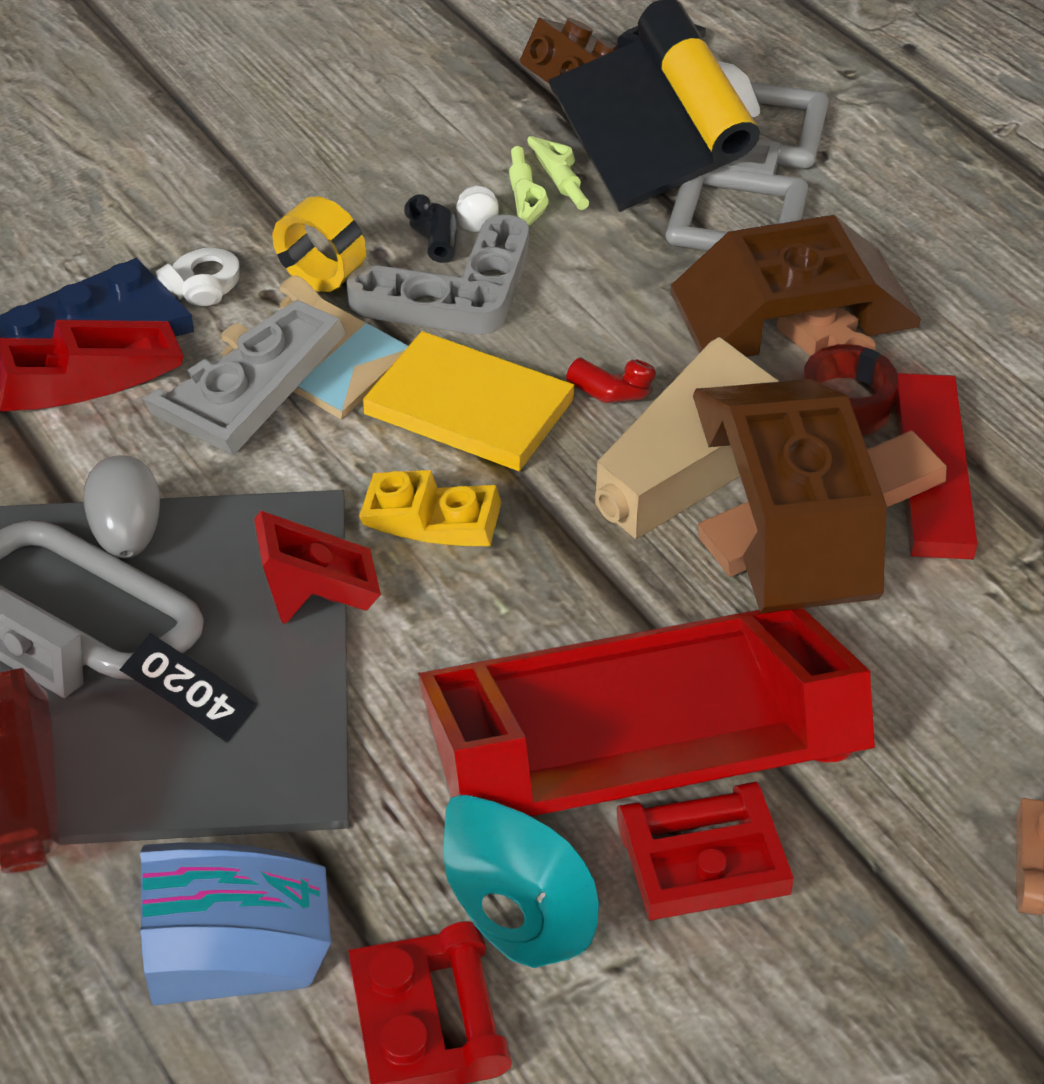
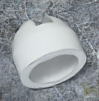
[456,185,499,232]

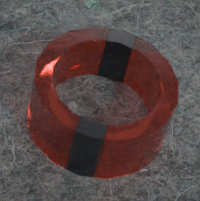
[802,344,898,436]

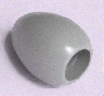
[83,455,160,559]

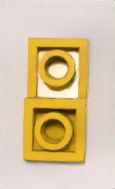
[359,470,502,546]

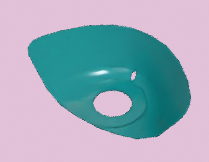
[442,795,600,968]

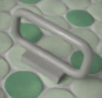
[0,520,204,699]

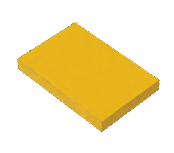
[363,331,574,472]

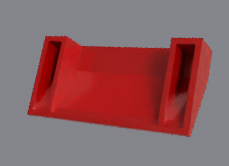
[418,608,875,817]

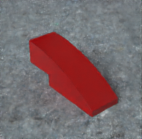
[0,320,184,412]

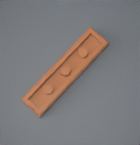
[698,430,947,577]

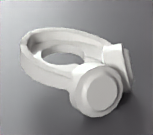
[156,248,240,306]

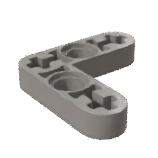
[347,214,529,334]

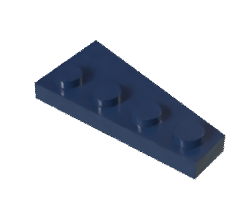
[0,258,194,338]

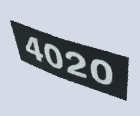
[119,633,257,743]

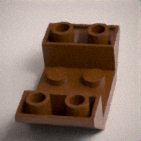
[671,215,921,357]
[693,379,887,613]

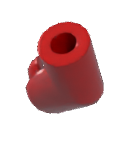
[566,357,656,403]

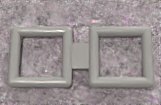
[666,82,829,251]

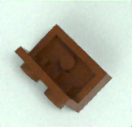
[520,18,620,83]

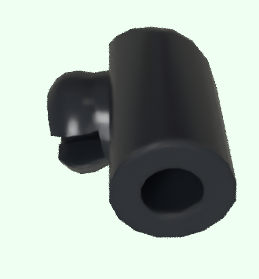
[404,194,457,263]

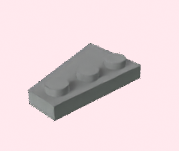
[142,300,346,456]

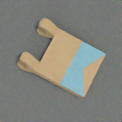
[221,275,408,420]

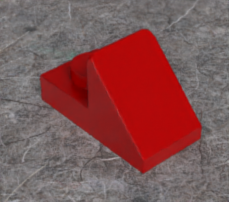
[254,511,381,624]

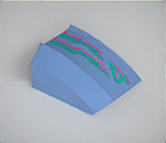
[140,842,331,1006]

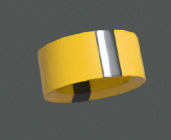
[272,196,367,292]

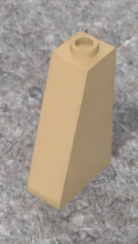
[595,337,779,539]

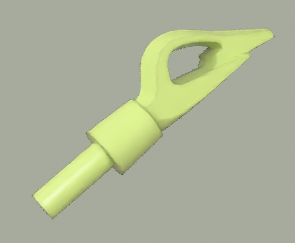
[527,136,589,210]
[509,146,549,226]

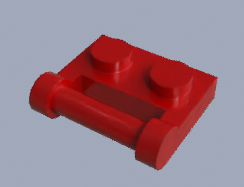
[617,782,794,921]
[348,921,512,1084]

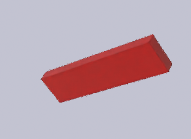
[894,373,978,560]

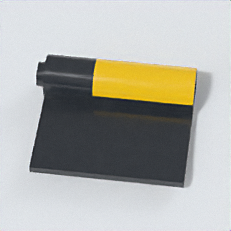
[549,0,760,212]

